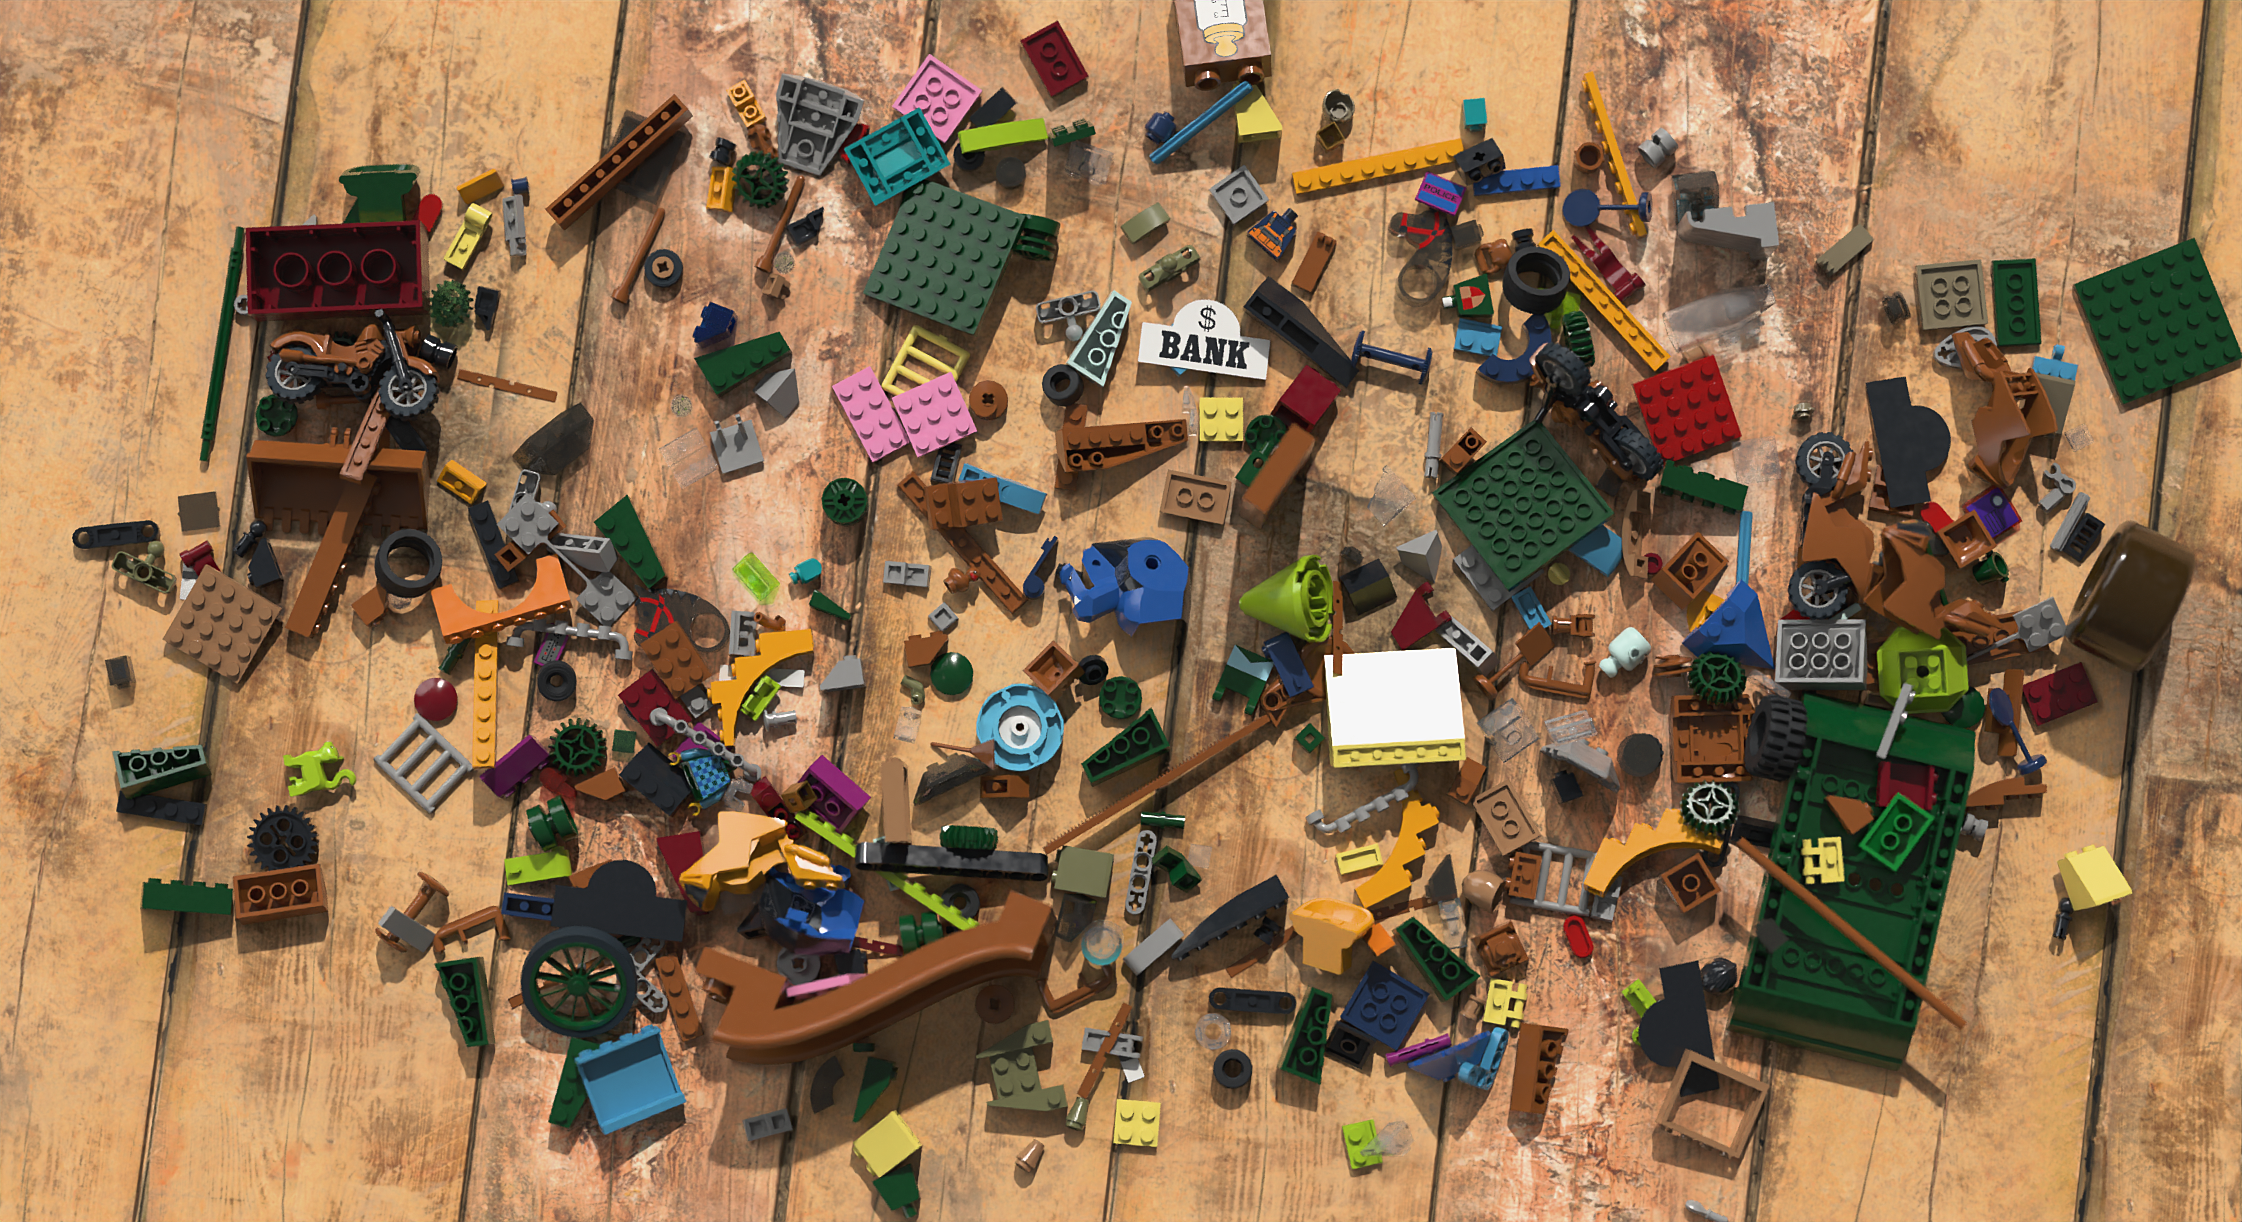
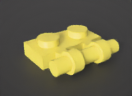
[1801,837,1844,884]
[1483,978,1528,1028]

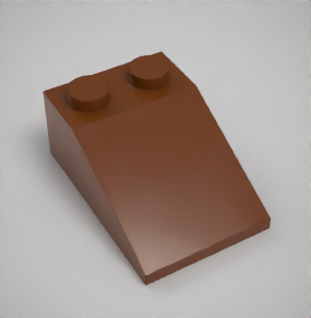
[1651,531,1729,610]

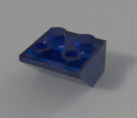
[692,302,738,349]

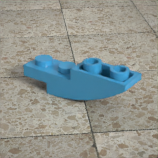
[958,463,1047,514]

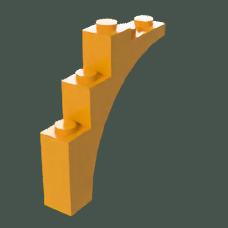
[707,629,815,748]
[1354,768,1440,908]
[1583,808,1723,898]

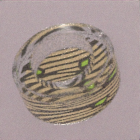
[773,252,795,274]
[670,395,693,417]

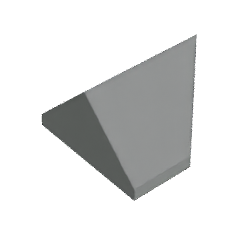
[752,368,799,418]
[1396,530,1442,583]

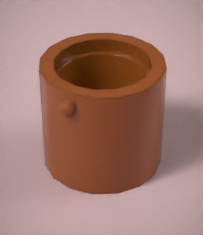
[1573,142,1605,174]

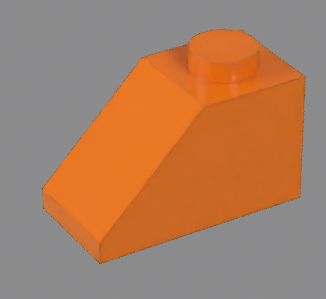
[1362,923,1395,957]

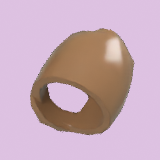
[1461,870,1505,914]

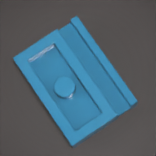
[1453,318,1502,357]

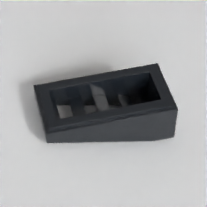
[930,443,962,485]
[2062,513,2105,562]

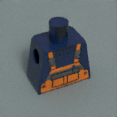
[1247,208,1298,263]

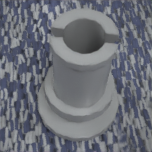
[763,710,797,732]

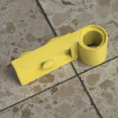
[443,203,493,270]

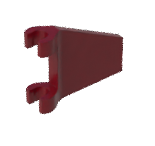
[1391,581,1453,650]

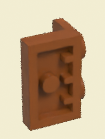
[1504,852,1542,899]

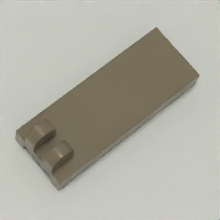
[1815,223,1874,278]

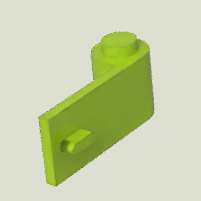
[504,846,572,885]

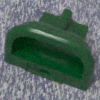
[339,164,420,223]

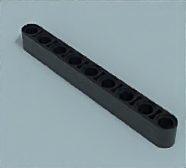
[855,842,1048,881]

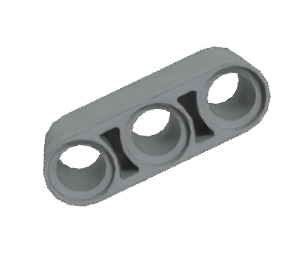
[1122,918,1185,976]

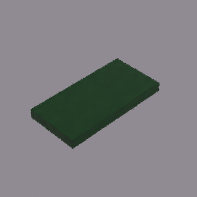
[1991,258,2042,347]

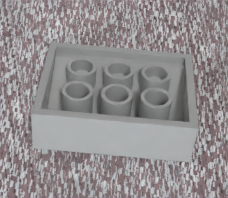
[1775,620,1867,690]

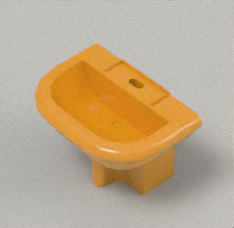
[1289,898,1374,975]

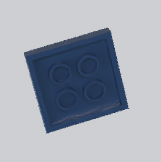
[1340,961,1430,1051]

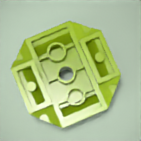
[1877,627,1969,714]

